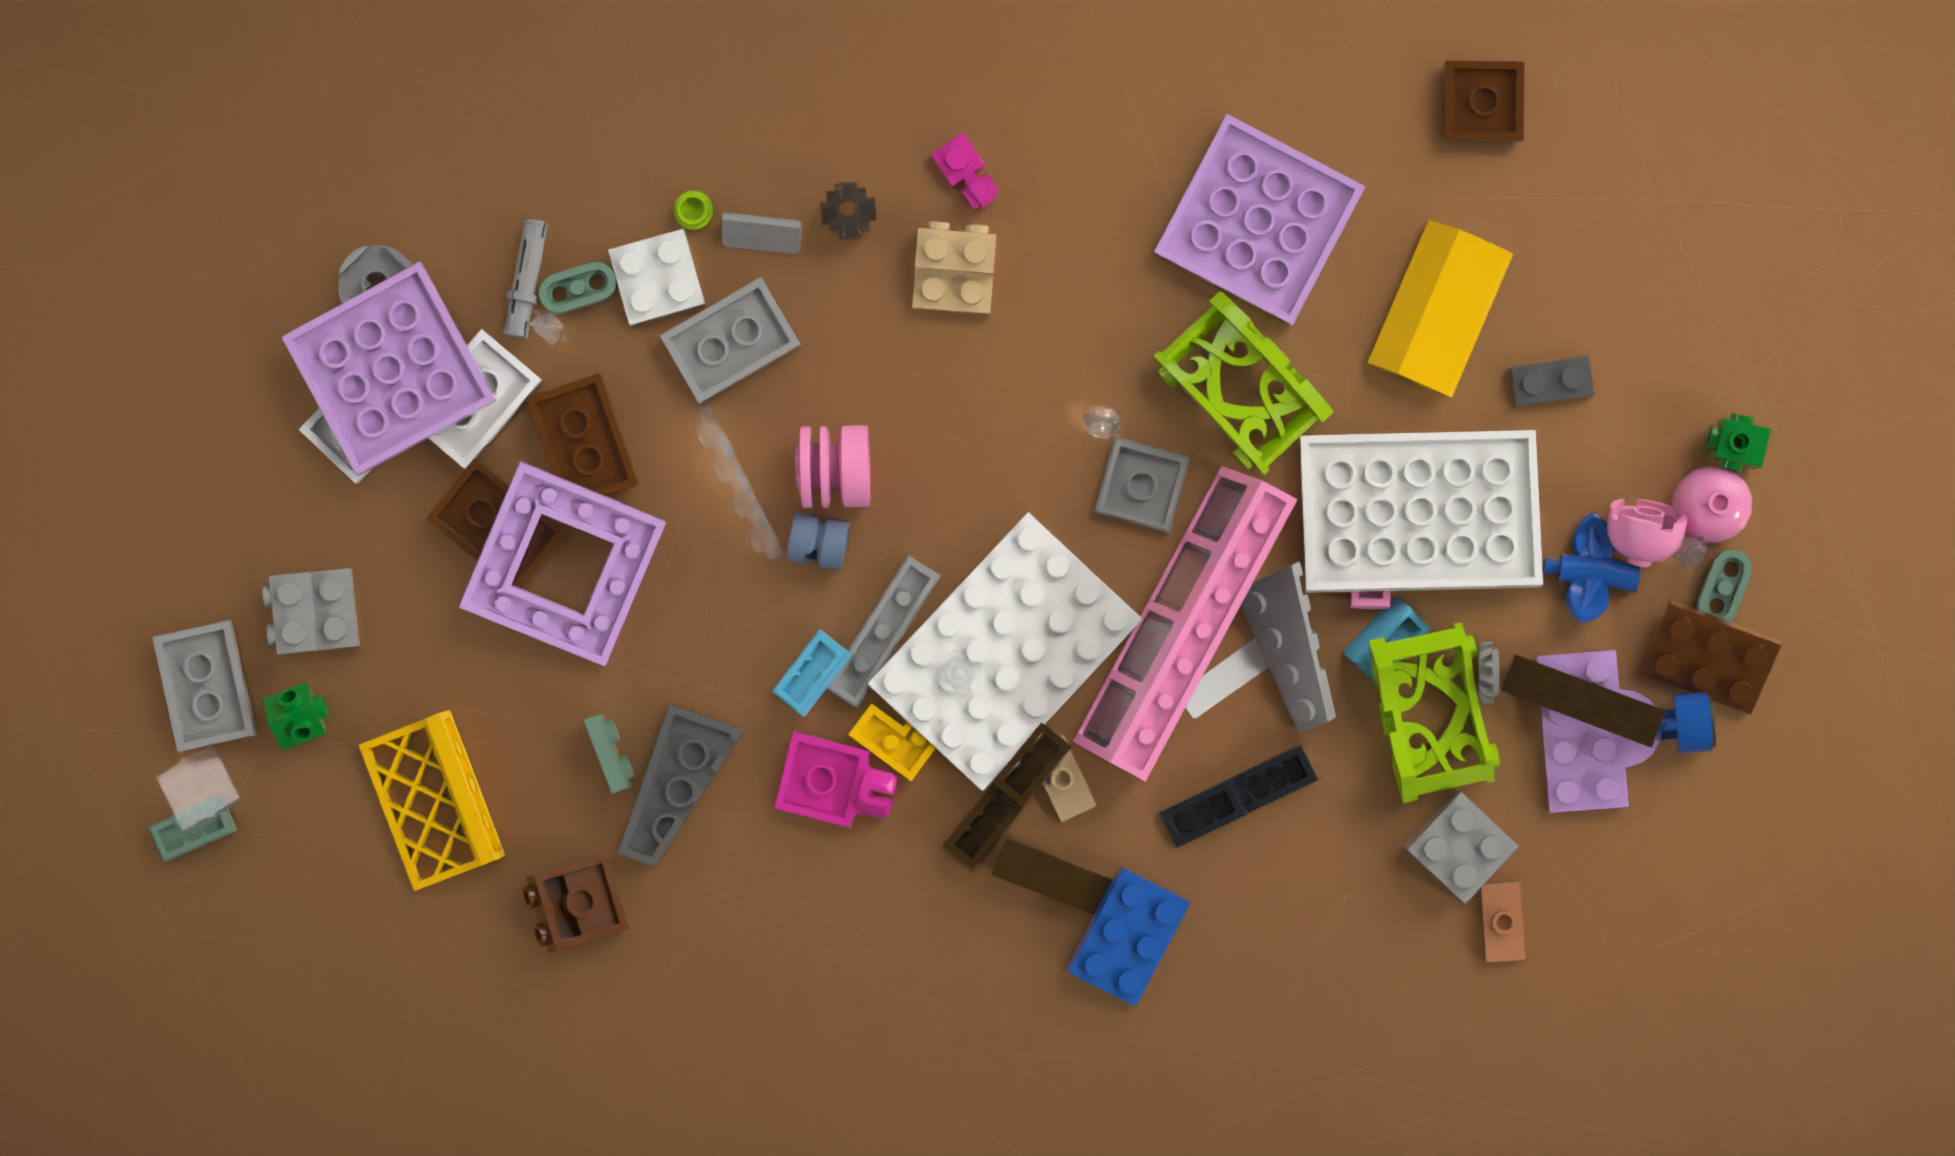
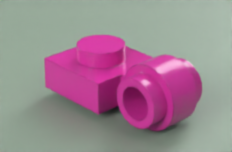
[931,132,1000,210]

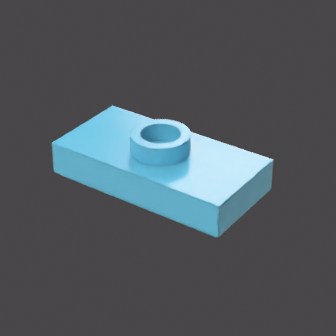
[772,629,852,717]

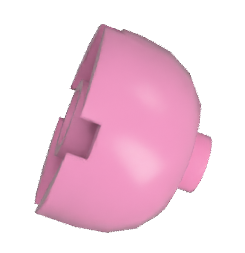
[1672,465,1752,543]
[1607,499,1688,567]

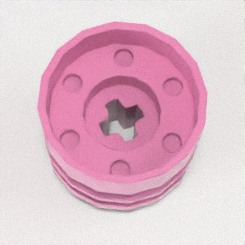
[795,425,870,508]

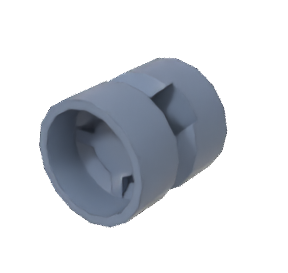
[787,511,850,571]

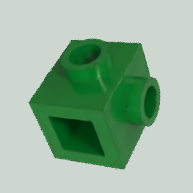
[1706,413,1771,472]
[263,682,329,750]

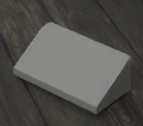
[722,212,802,254]

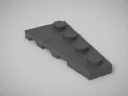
[618,704,744,866]

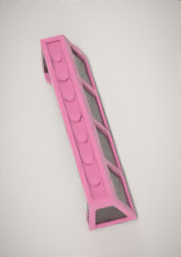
[1073,466,1297,782]

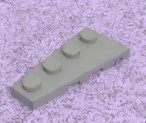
[1240,562,1336,733]

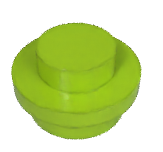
[674,191,713,230]

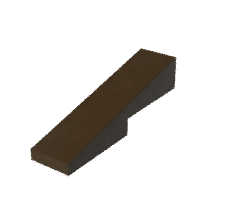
[1501,654,1666,748]
[942,722,1072,874]
[992,837,1113,915]

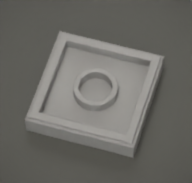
[1094,437,1190,533]

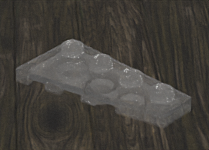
[695,402,784,561]

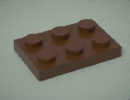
[526,373,639,496]
[426,458,568,589]
[1640,599,1782,714]

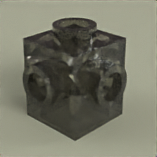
[820,182,877,240]

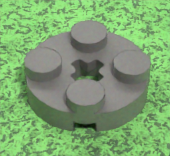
[338,245,412,304]

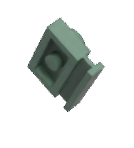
[584,714,635,794]

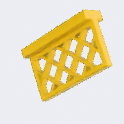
[359,710,506,891]

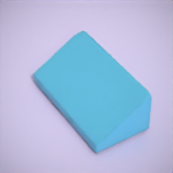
[1343,597,1431,685]

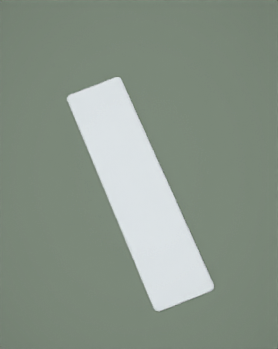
[1185,629,1314,719]

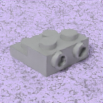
[263,568,360,654]

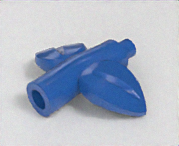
[1542,512,1640,623]

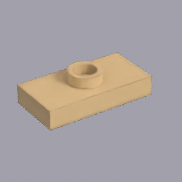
[1044,735,1097,822]

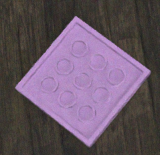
[1153,114,1366,326]
[282,262,497,476]

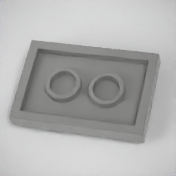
[660,277,801,404]
[152,620,257,752]

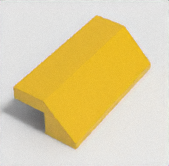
[1367,220,1513,398]

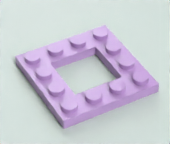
[459,461,666,666]

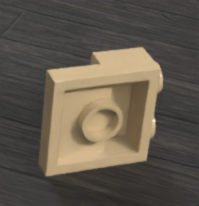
[912,221,996,315]

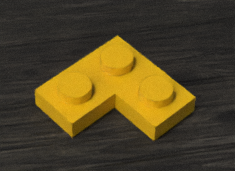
[848,703,936,781]

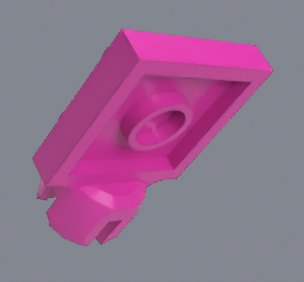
[774,731,898,827]

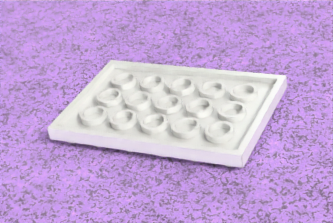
[1299,430,1543,593]
[867,512,1142,791]

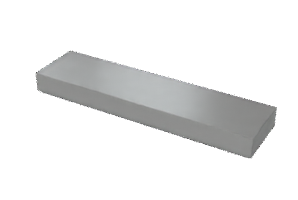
[826,555,941,708]

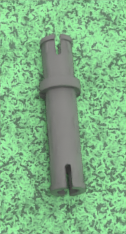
[503,219,549,339]

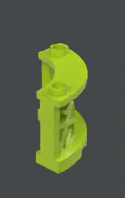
[1153,290,1334,475]
[1369,622,1500,803]

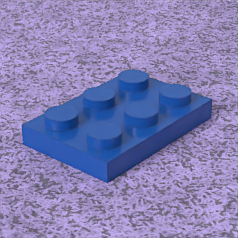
[1065,866,1191,1007]

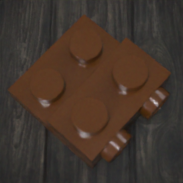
[523,853,629,953]

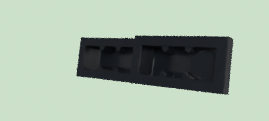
[1160,741,1322,848]

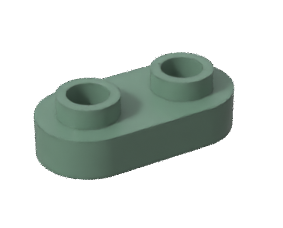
[539,262,617,314]
[1696,550,1752,621]

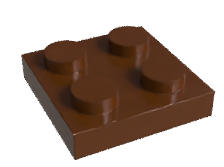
[1443,60,1524,142]

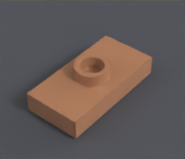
[1480,881,1526,963]

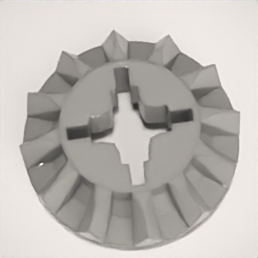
[1478,641,1499,704]

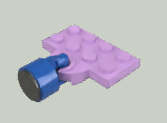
[1537,650,1716,813]

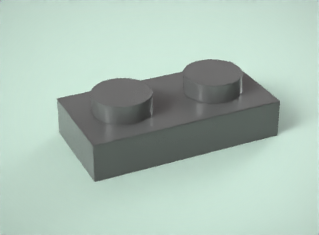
[1509,356,1595,407]

